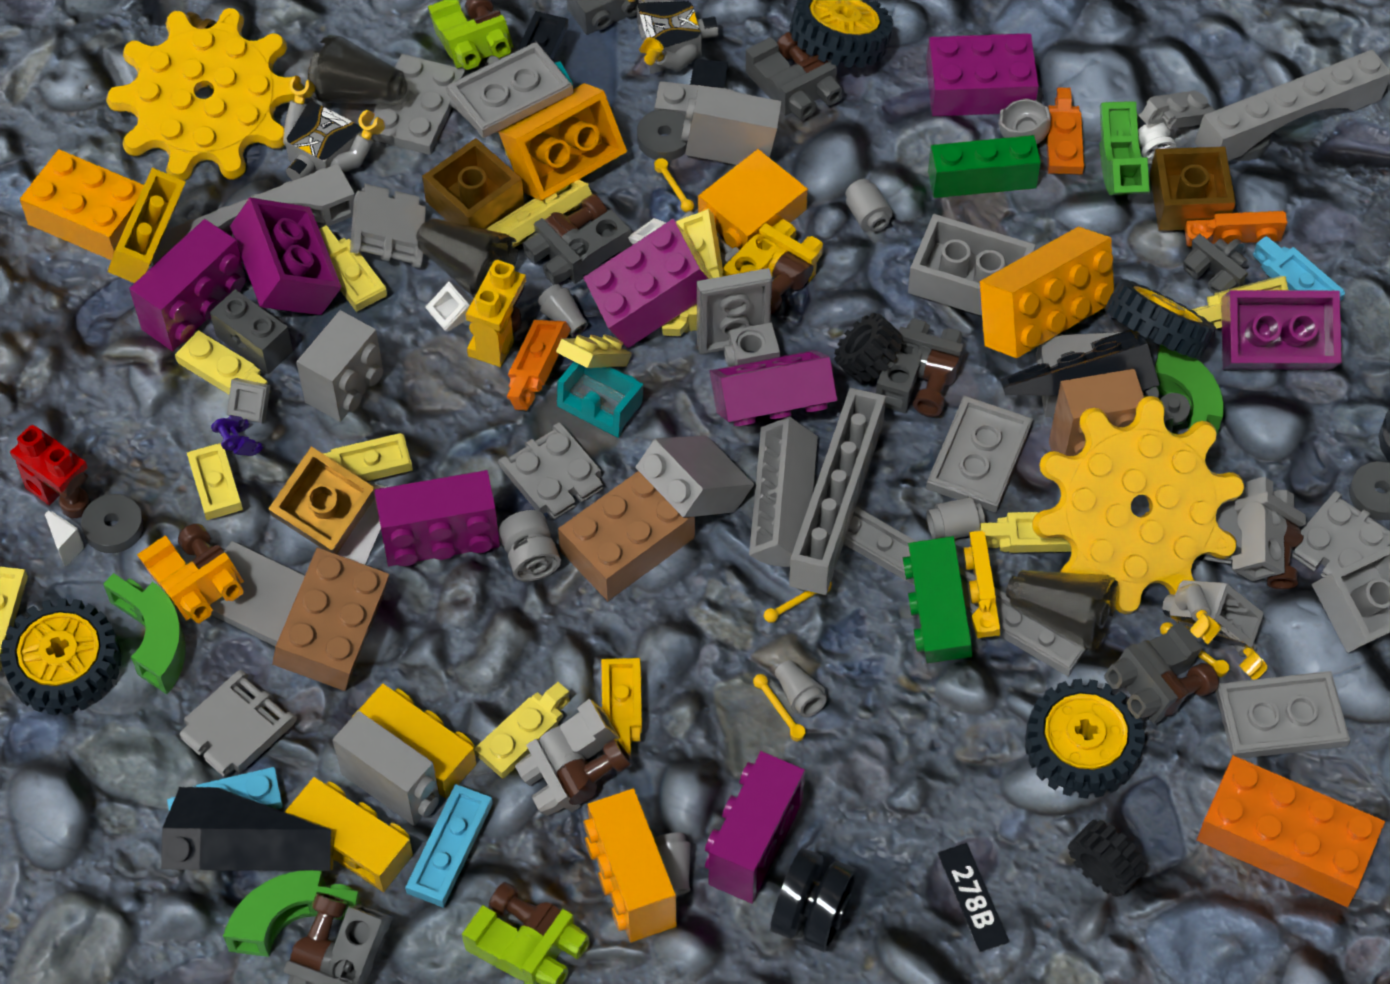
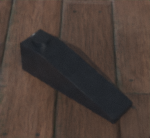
[1000,330,1159,396]
[161,787,334,871]

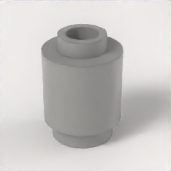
[845,179,892,232]
[926,497,985,539]

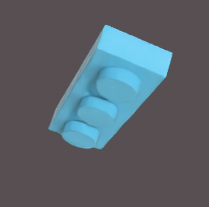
[405,784,493,908]

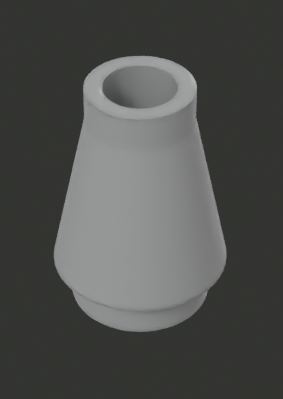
[538,284,588,337]
[775,660,827,717]
[654,833,691,895]

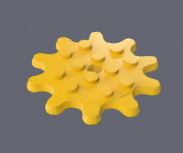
[106,8,304,181]
[1032,396,1244,614]

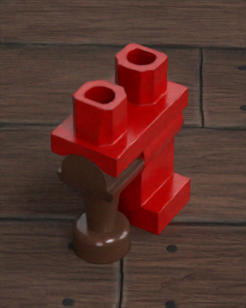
[10,425,91,518]

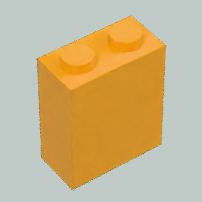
[698,149,808,249]

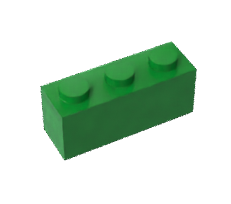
[928,135,1041,198]
[903,536,972,663]

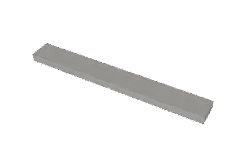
[844,506,1089,677]

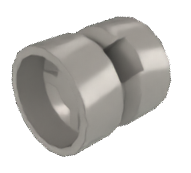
[498,510,561,581]

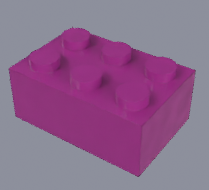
[926,33,1038,116]
[230,197,342,315]
[129,218,246,351]
[583,219,712,348]
[1221,290,1342,370]
[709,350,837,426]
[374,470,500,567]
[705,751,805,904]

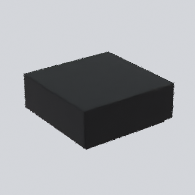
[690,58,728,88]

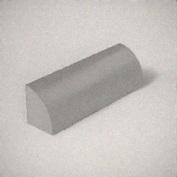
[749,416,818,567]

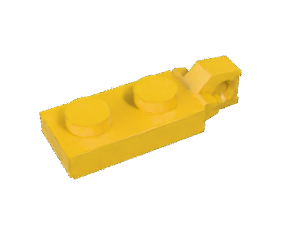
[963,530,1000,639]
[601,658,642,758]

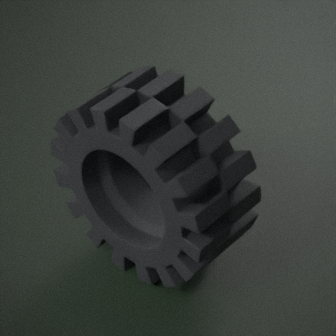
[834,313,903,383]
[1068,819,1146,896]

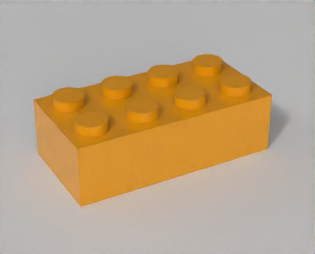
[980,226,1114,358]

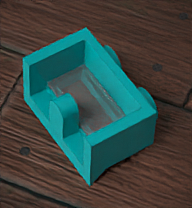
[557,362,644,438]

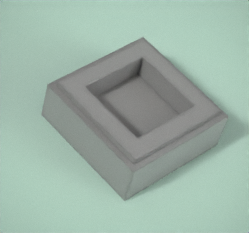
[227,378,271,423]

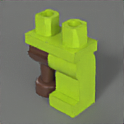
[427,0,513,70]
[461,882,590,984]

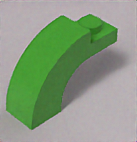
[1099,101,1150,195]
[1155,344,1223,434]
[103,573,186,694]
[223,870,362,957]

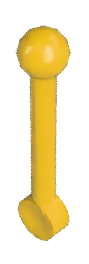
[654,158,694,213]
[763,582,832,623]
[1160,622,1229,677]
[753,674,805,741]

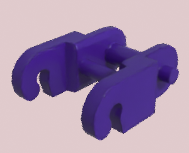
[211,415,263,456]

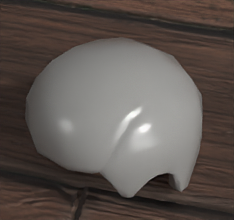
[998,98,1051,145]

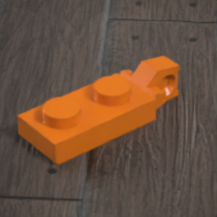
[1046,87,1084,174]
[1185,211,1287,246]
[507,320,571,411]

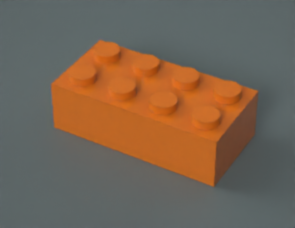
[1196,755,1385,908]

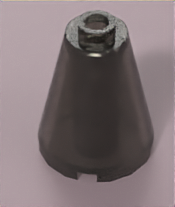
[308,34,408,105]
[416,218,518,297]
[1006,570,1119,651]

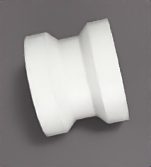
[1138,123,1177,164]

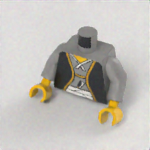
[628,0,718,74]
[283,76,385,181]
[1163,580,1268,680]

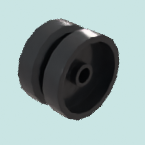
[770,848,857,952]

